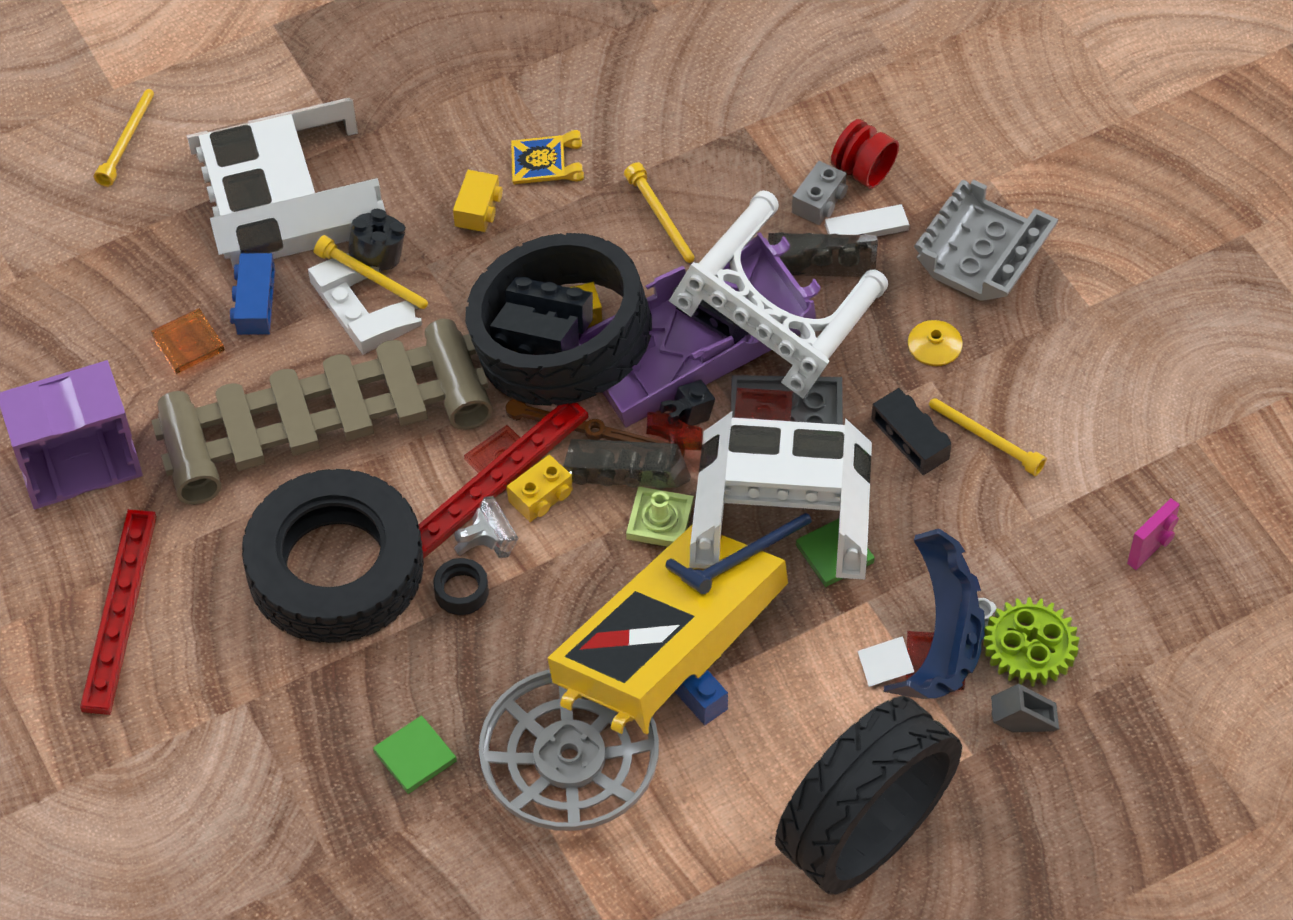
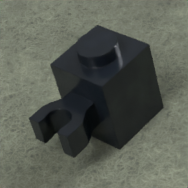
[659,379,715,428]

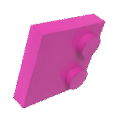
[1127,498,1180,570]

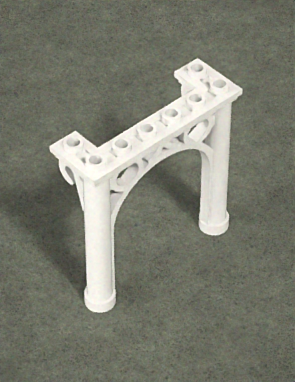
[669,191,888,399]

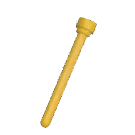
[93,89,154,187]
[624,162,695,263]
[313,235,428,309]
[929,398,1047,477]

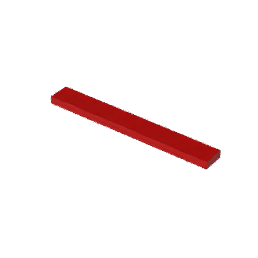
[419,403,589,559]
[80,509,157,715]

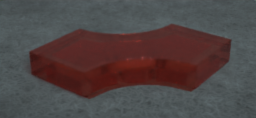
[646,412,703,451]

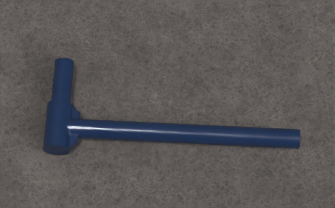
[665,513,812,594]

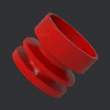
[830,119,899,188]

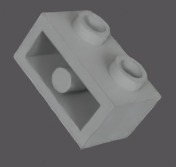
[792,161,848,225]

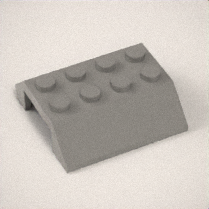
[914,180,1058,301]

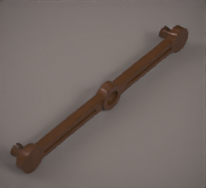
[505,399,685,462]

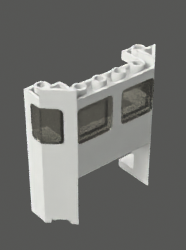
[186,98,385,269]
[689,412,872,579]

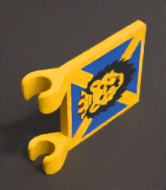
[511,130,584,185]

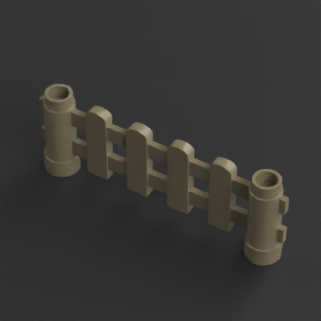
[151,319,493,505]

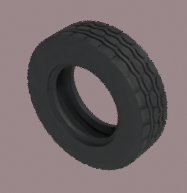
[242,469,424,643]

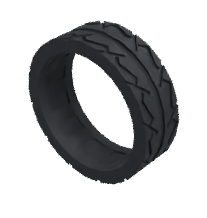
[465,233,652,406]
[775,696,963,895]

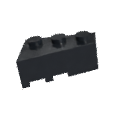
[490,302,579,355]

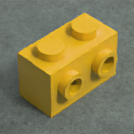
[453,170,503,232]
[507,454,573,522]

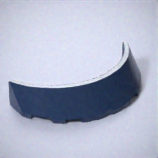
[883,529,985,699]

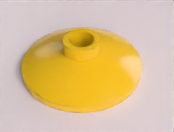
[908,320,963,366]

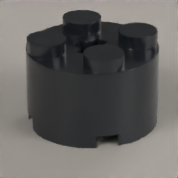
[348,209,406,271]

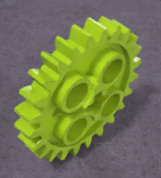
[983,597,1079,687]

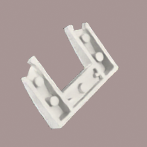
[308,253,422,355]

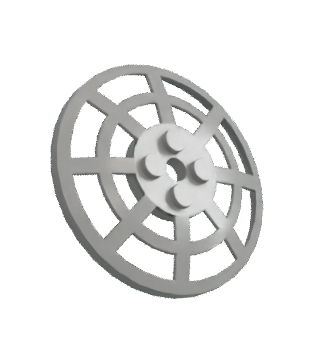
[479,669,659,831]

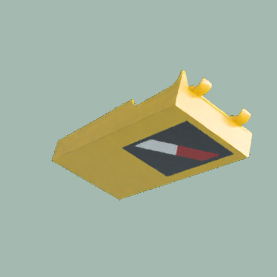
[547,524,788,735]

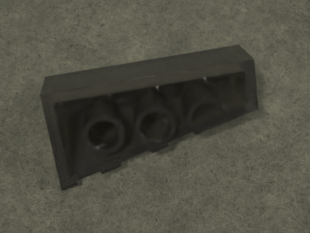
[768,232,878,277]
[563,439,691,489]

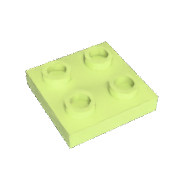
[626,486,694,547]

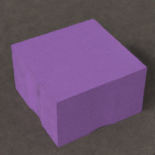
[0,360,143,509]

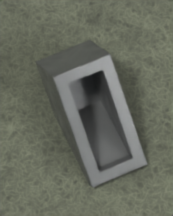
[991,684,1059,732]

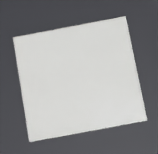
[858,636,914,687]

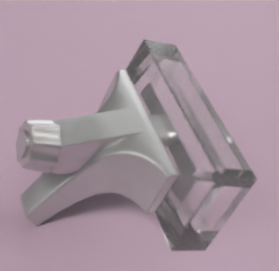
[454,496,519,558]

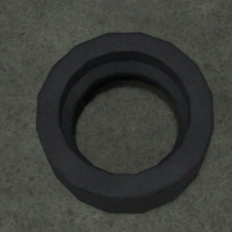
[433,558,489,615]

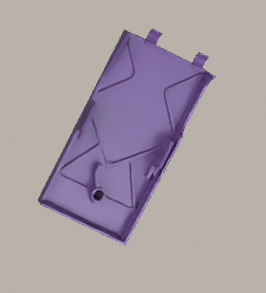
[579,232,821,428]

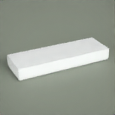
[825,204,909,245]

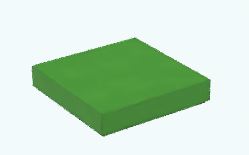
[796,519,875,587]
[373,715,457,794]

